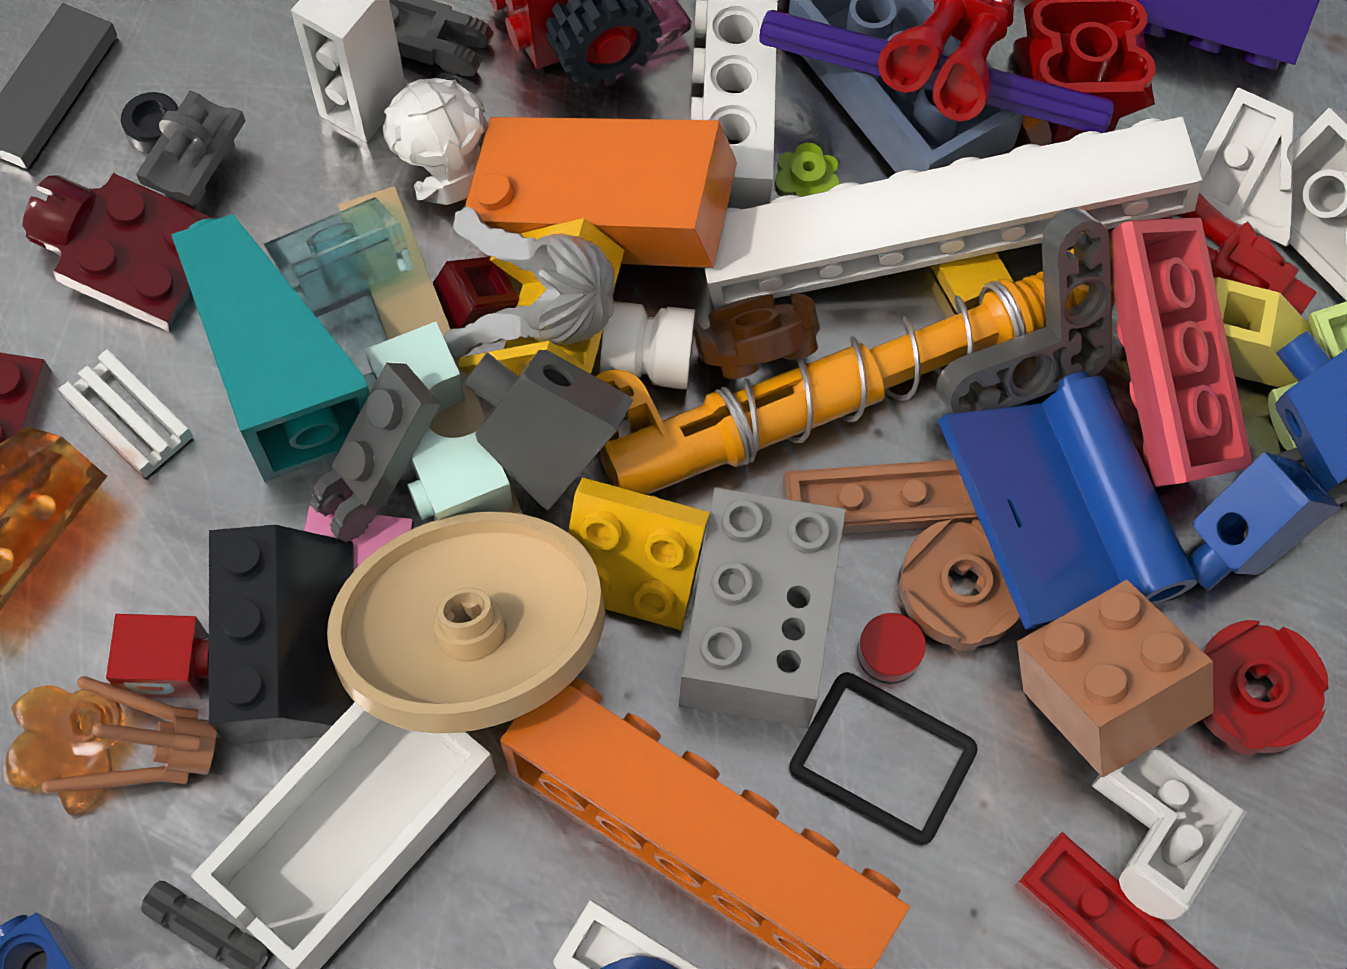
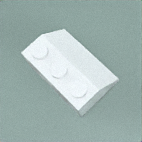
[1289,107,1347,301]

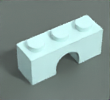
[363,322,513,520]

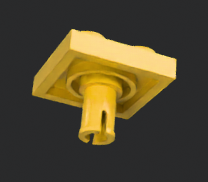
[568,477,710,630]

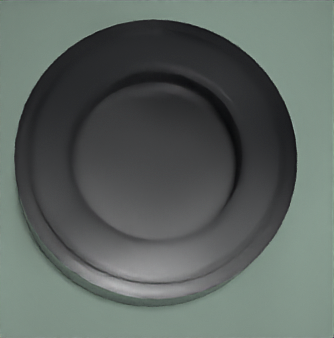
[121,92,179,153]

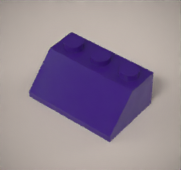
[1137,0,1320,70]

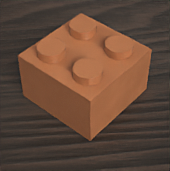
[1017,580,1214,778]

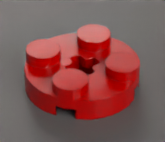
[1201,620,1329,756]

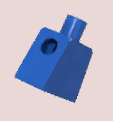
[1275,331,1347,493]
[1188,452,1341,590]

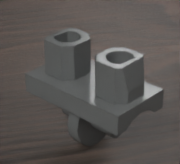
[136,90,246,208]

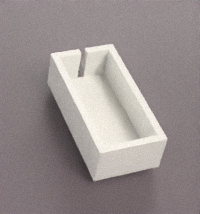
[191,702,496,969]

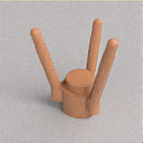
[42,676,216,793]

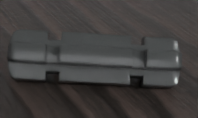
[140,880,270,969]

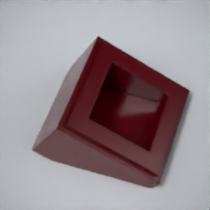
[433,256,519,329]

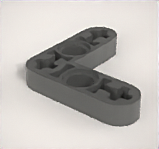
[936,208,1112,413]

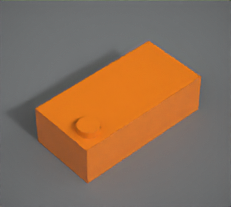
[465,117,737,268]

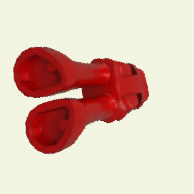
[878,0,1015,121]
[1107,193,1317,315]

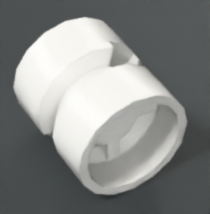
[600,301,695,390]

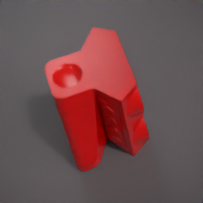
[1013,0,1156,143]

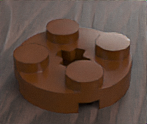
[693,293,820,379]

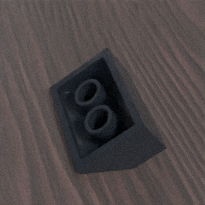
[209,525,354,744]

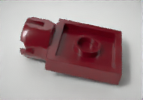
[22,173,212,332]

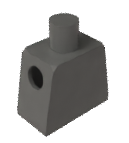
[463,350,633,510]

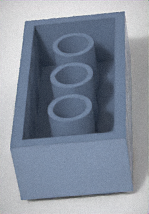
[788,0,1025,173]

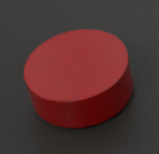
[858,613,926,682]

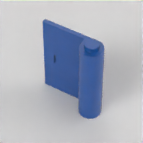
[938,371,1198,630]

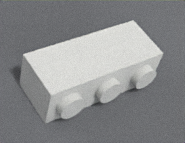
[291,0,406,143]

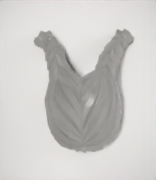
[443,207,614,358]

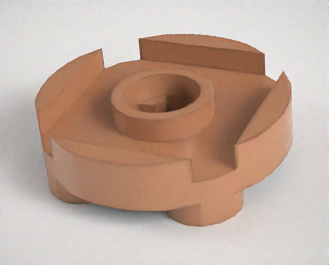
[897,519,1020,652]

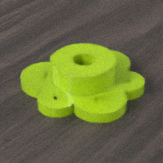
[775,142,840,197]

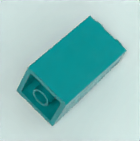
[171,214,370,482]

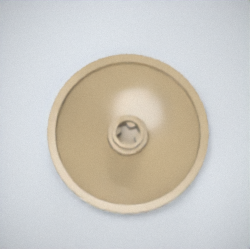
[327,512,605,733]

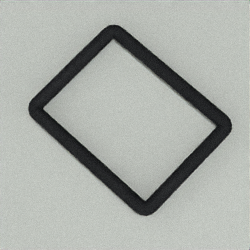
[790,672,978,845]

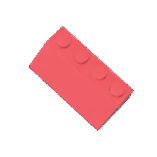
[1109,218,1253,487]

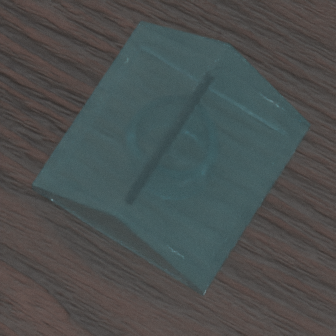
[264,197,414,317]

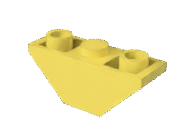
[1214,277,1314,388]

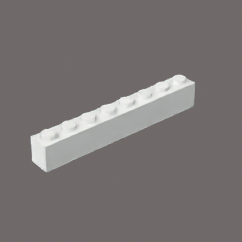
[704,117,1202,310]

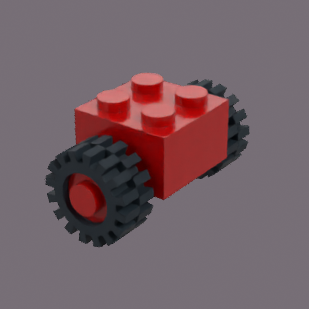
[489,0,662,87]

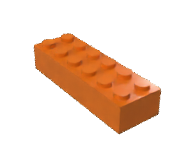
[500,677,911,969]

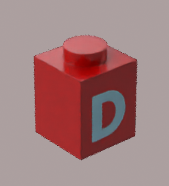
[106,613,209,699]

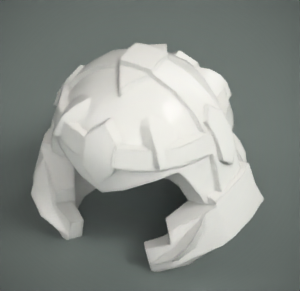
[383,78,488,205]

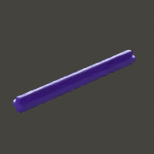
[759,10,1114,134]

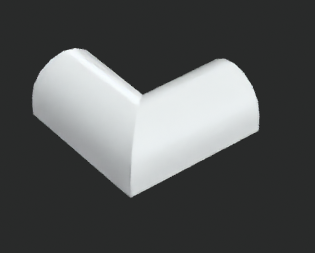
[1092,747,1247,920]

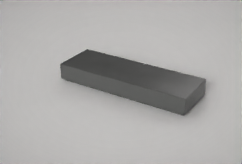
[0,3,117,169]

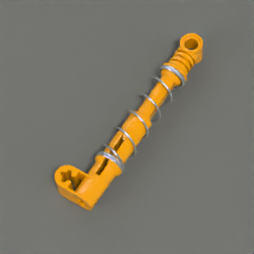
[595,248,1115,495]

